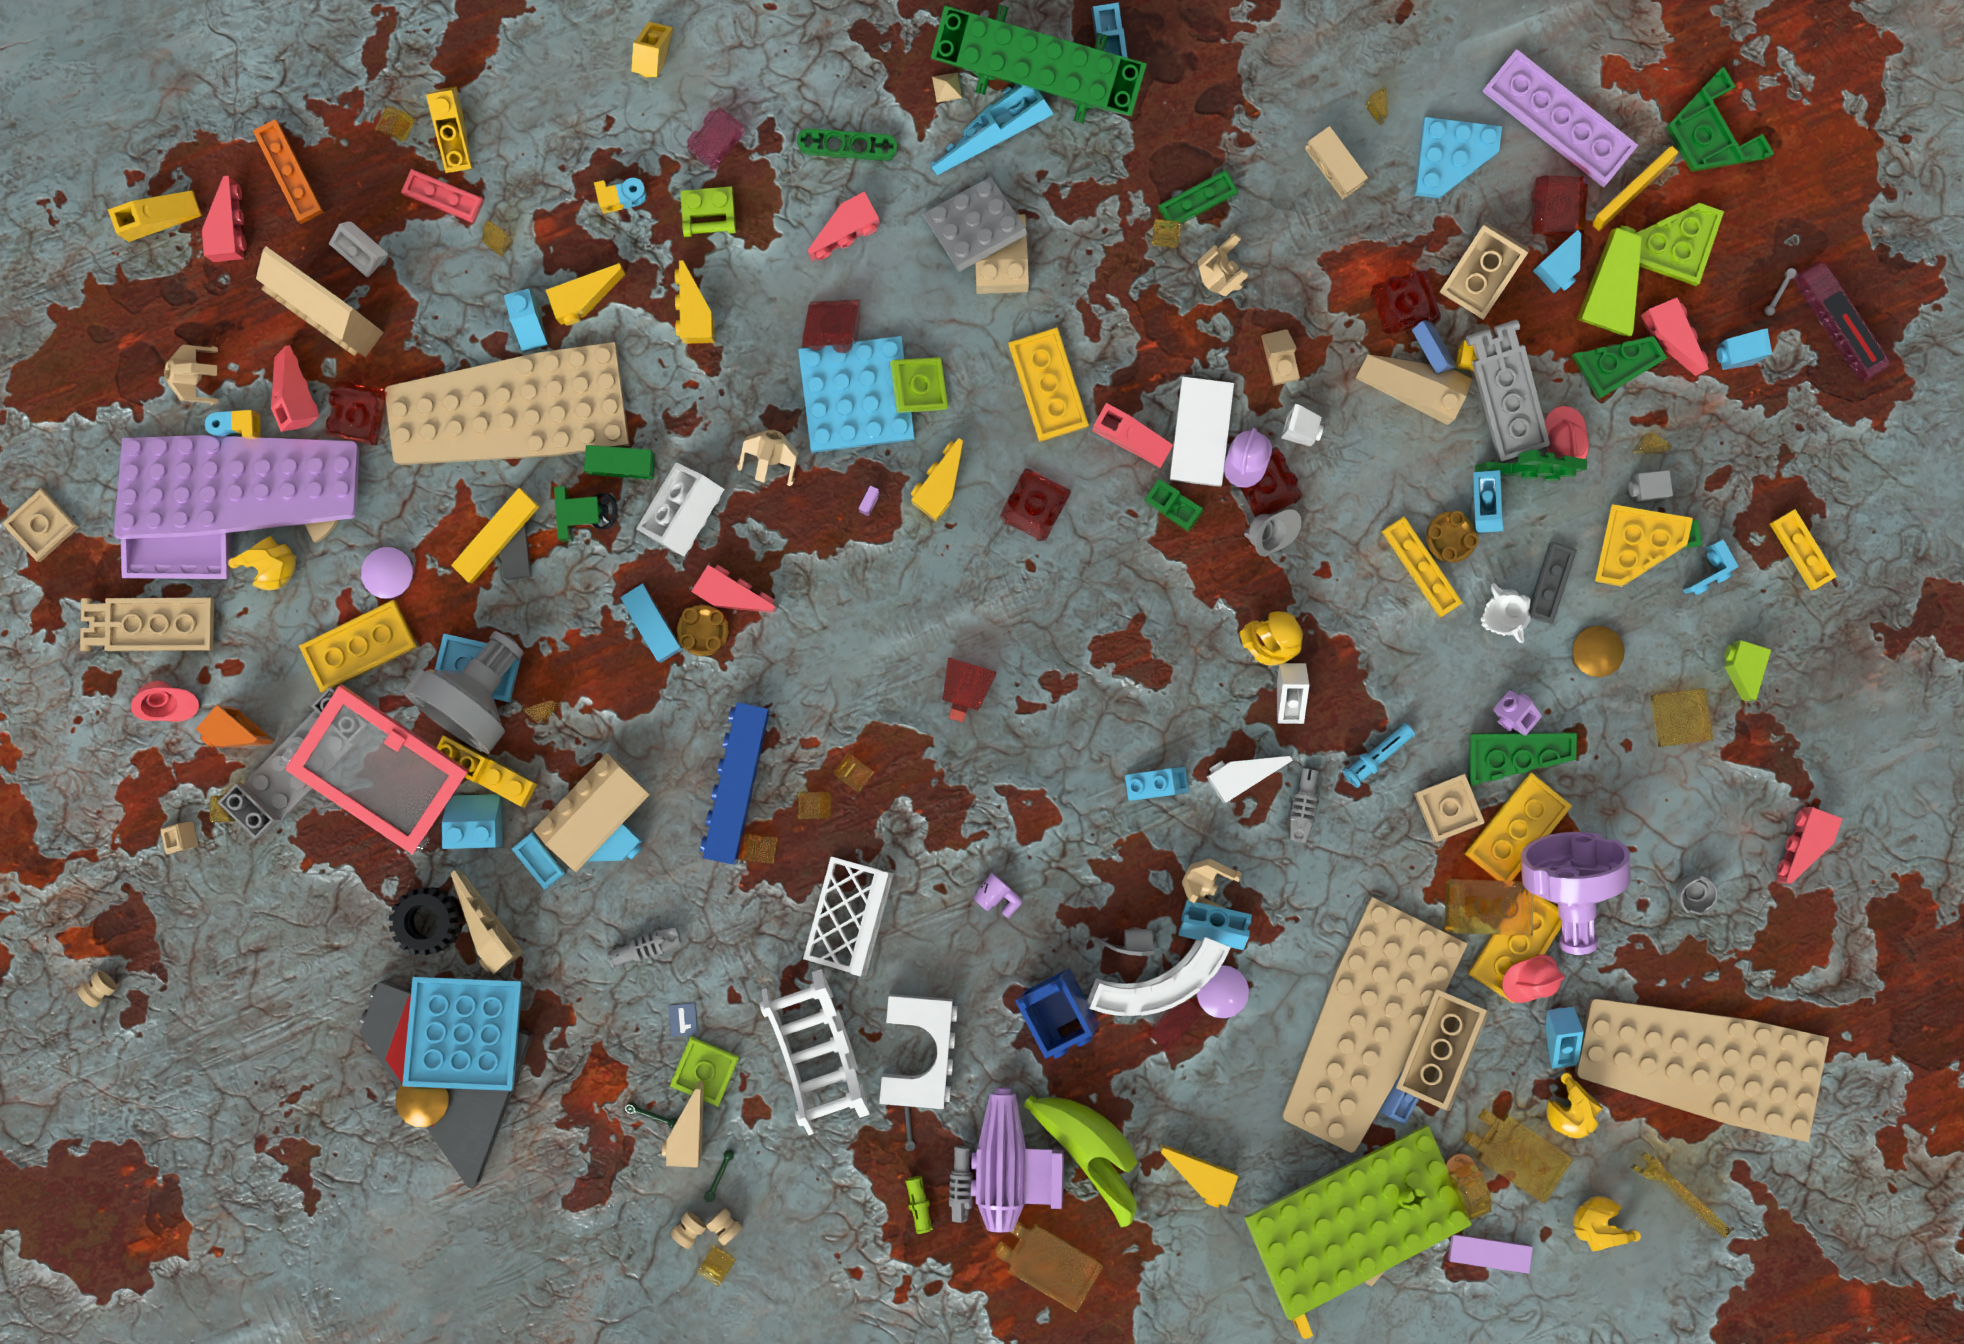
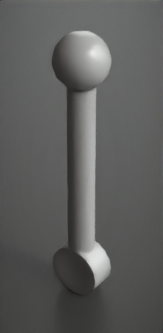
[1764,268,1797,316]

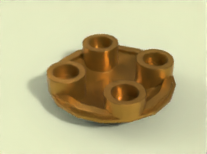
[1426,511,1479,563]
[677,605,729,656]
[1572,625,1625,678]
[395,1083,451,1127]

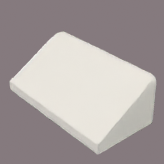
[329,221,388,277]

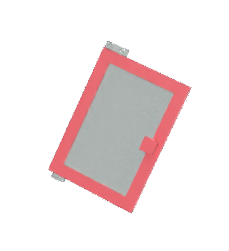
[279,684,469,855]

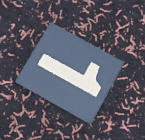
[669,1003,698,1037]

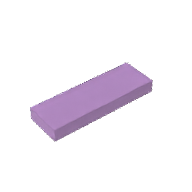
[1448,1234,1533,1274]

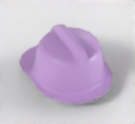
[1224,428,1272,488]

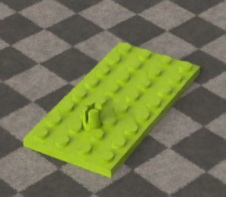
[1244,1125,1472,1321]

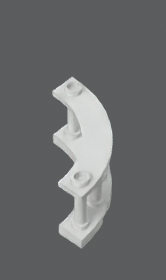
[1087,937,1231,1016]
[759,969,870,1135]

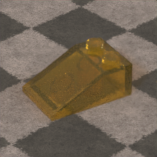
[1445,879,1533,935]

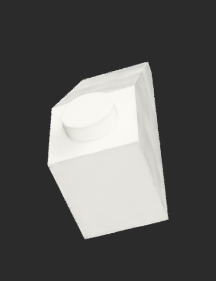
[1206,756,1293,803]

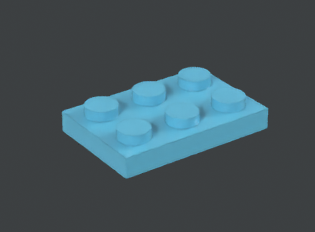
[435,634,521,702]

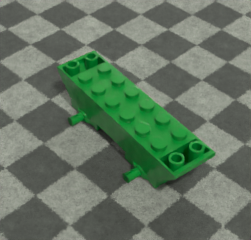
[931,4,1147,124]

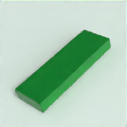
[1158,170,1239,230]

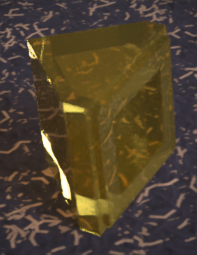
[1151,219,1181,248]

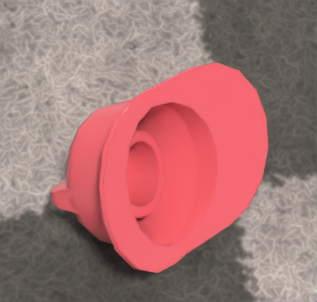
[1544,406,1589,459]
[131,680,199,722]
[1502,954,1565,1003]

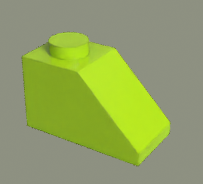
[1724,640,1771,701]

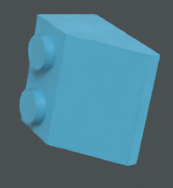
[442,794,503,849]

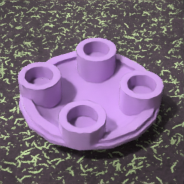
[361,547,415,599]
[1196,965,1249,1018]

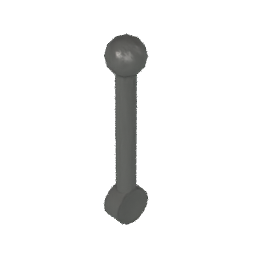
[904,1106,915,1151]

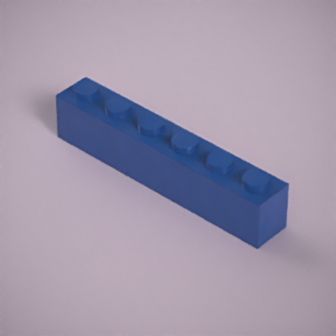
[700,702,770,865]

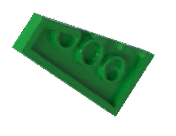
[1468,732,1577,787]

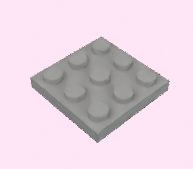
[923,176,1028,272]

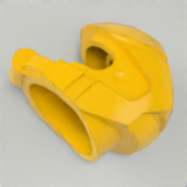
[228,536,297,591]
[1239,611,1303,666]
[1546,1072,1603,1138]
[1573,1196,1641,1251]

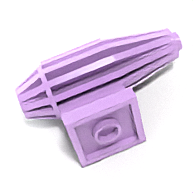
[971,1087,1064,1232]

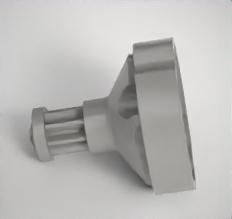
[403,631,524,754]

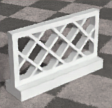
[803,857,894,977]

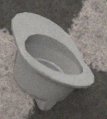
[1244,509,1302,557]

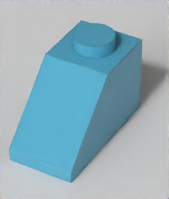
[1533,230,1581,293]
[504,289,548,352]
[1716,328,1772,370]
[1473,470,1503,533]
[587,822,644,861]
[1545,1007,1583,1069]

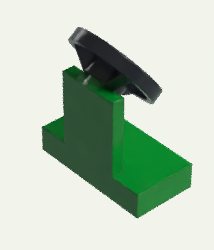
[554,486,618,542]

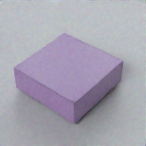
[858,486,880,516]

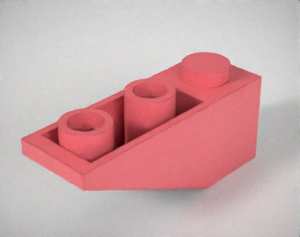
[202,176,247,262]
[807,191,880,261]
[1641,297,1709,376]
[271,345,320,432]
[1092,403,1173,468]
[691,565,778,613]
[1776,807,1843,884]

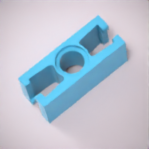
[1178,900,1252,950]

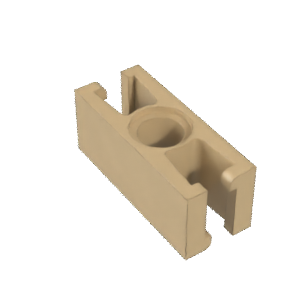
[1305,126,1368,200]

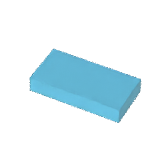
[512,832,566,890]

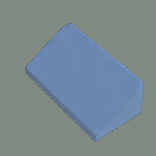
[1412,321,1457,374]
[1379,1066,1419,1125]

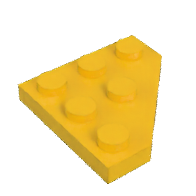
[1595,504,1693,587]

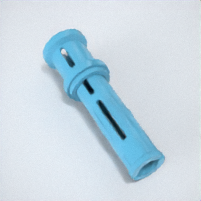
[1342,723,1415,788]

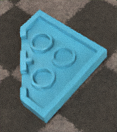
[1414,117,1502,199]

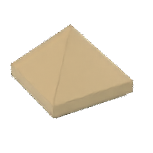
[932,72,962,103]

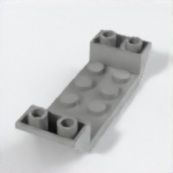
[217,687,369,839]

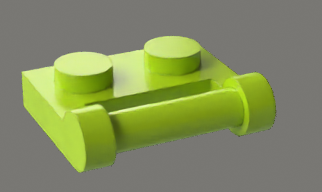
[680,186,736,237]

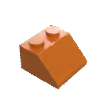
[196,705,275,748]

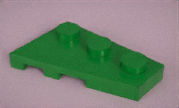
[1571,336,1667,400]

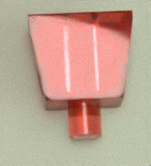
[943,658,997,723]

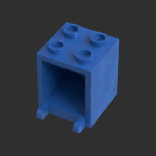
[1015,968,1099,1059]

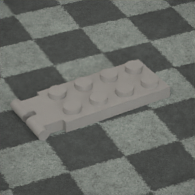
[1466,320,1550,462]

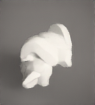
[1481,583,1531,643]

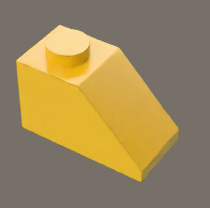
[632,21,673,78]

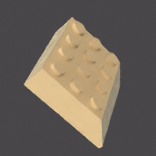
[256,246,384,358]

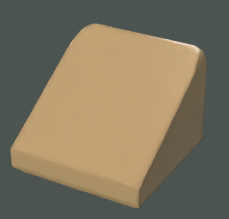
[160,822,198,854]

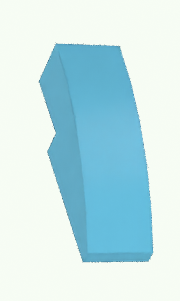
[1091,3,1127,58]
[620,583,683,663]

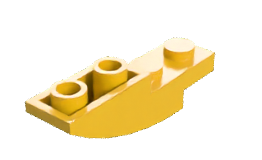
[437,735,537,808]

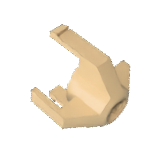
[1198,233,1248,296]
[164,345,219,406]
[737,430,799,486]
[1182,859,1242,908]

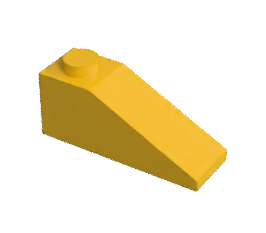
[546,263,626,326]
[1159,1144,1238,1208]

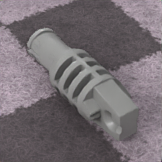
[1290,768,1319,843]
[607,928,682,967]
[949,1145,974,1223]

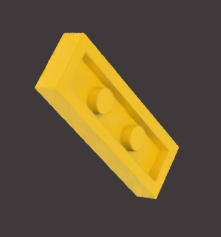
[1770,509,1837,591]

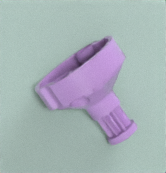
[1521,832,1631,955]

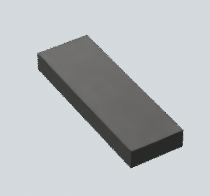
[496,500,532,580]
[1529,542,1577,625]

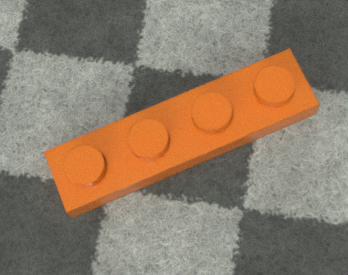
[252,119,324,224]

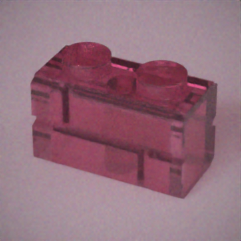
[687,107,745,172]

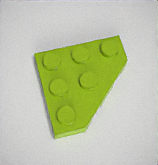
[1635,203,1724,286]

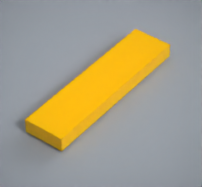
[1592,146,1679,231]
[451,488,540,584]
[1381,516,1463,618]

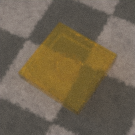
[1650,688,1713,747]

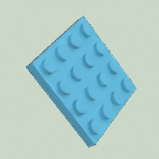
[798,336,915,453]
[402,977,523,1091]

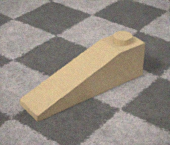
[1356,354,1472,425]
[450,869,524,974]

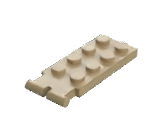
[80,598,214,652]

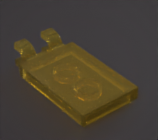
[1463,1109,1574,1204]
[1630,1152,1732,1238]
[995,1221,1104,1312]

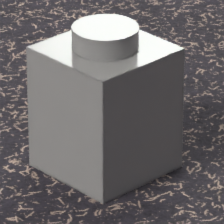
[1628,470,1673,503]

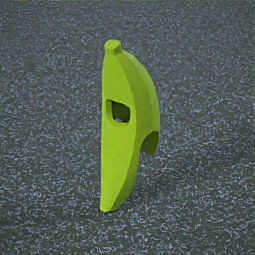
[1024,1095,1137,1228]

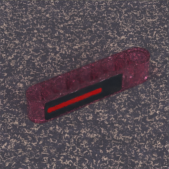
[1795,261,1890,382]

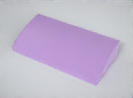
[121,532,233,579]

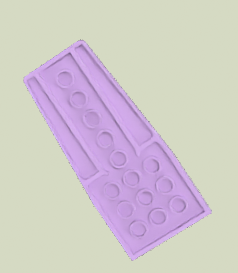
[114,435,360,539]

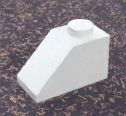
[1281,404,1324,447]
[1277,663,1309,724]

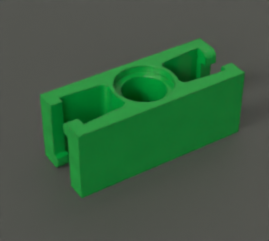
[584,445,655,480]

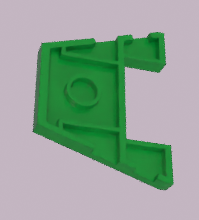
[1666,67,1774,172]
[1475,450,1587,481]

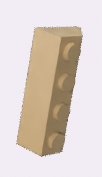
[534,753,650,872]
[1396,989,1490,1111]

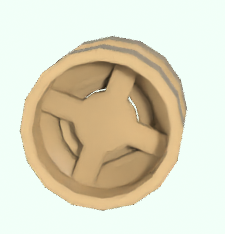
[77,970,117,1008]
[706,1207,743,1246]
[670,1211,707,1249]

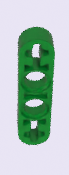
[797,128,898,161]

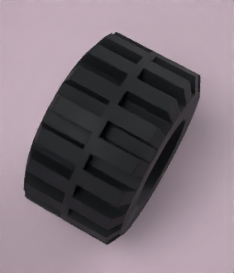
[389,887,463,956]

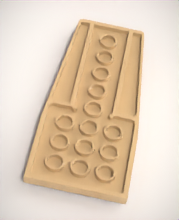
[385,342,630,465]
[1282,897,1468,1153]
[1575,998,1829,1142]

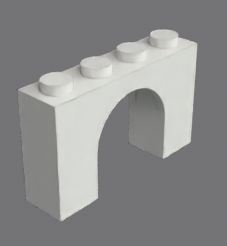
[879,994,957,1109]

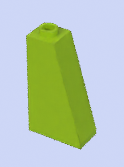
[1576,225,1642,337]

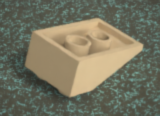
[975,214,1029,294]
[1440,222,1530,320]

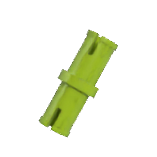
[905,1176,933,1234]

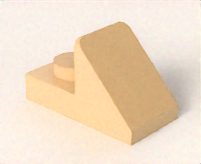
[1261,329,1300,386]

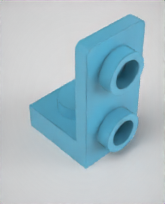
[1683,540,1739,595]
[1125,767,1189,801]

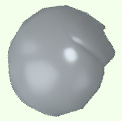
[1676,874,1718,915]

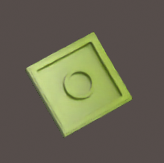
[890,357,948,413]
[670,1036,740,1107]

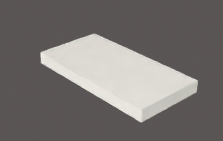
[1169,377,1234,487]

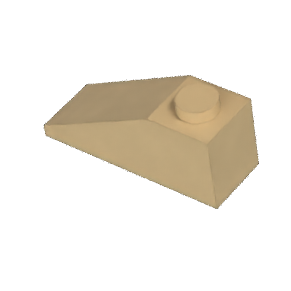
[662,1081,704,1168]

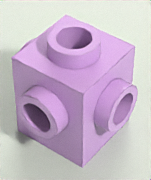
[1493,690,1542,736]

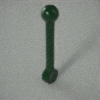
[625,1102,677,1128]
[704,1150,734,1202]

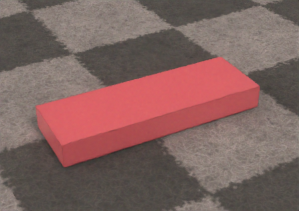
[401,169,484,224]

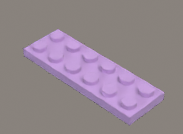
[1482,49,1638,188]

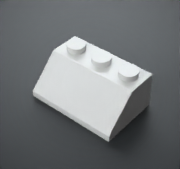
[636,462,725,557]

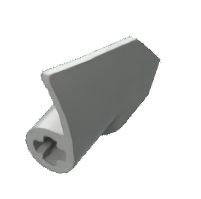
[1097,927,1154,956]

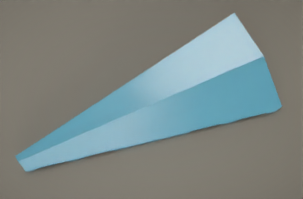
[930,85,1054,175]

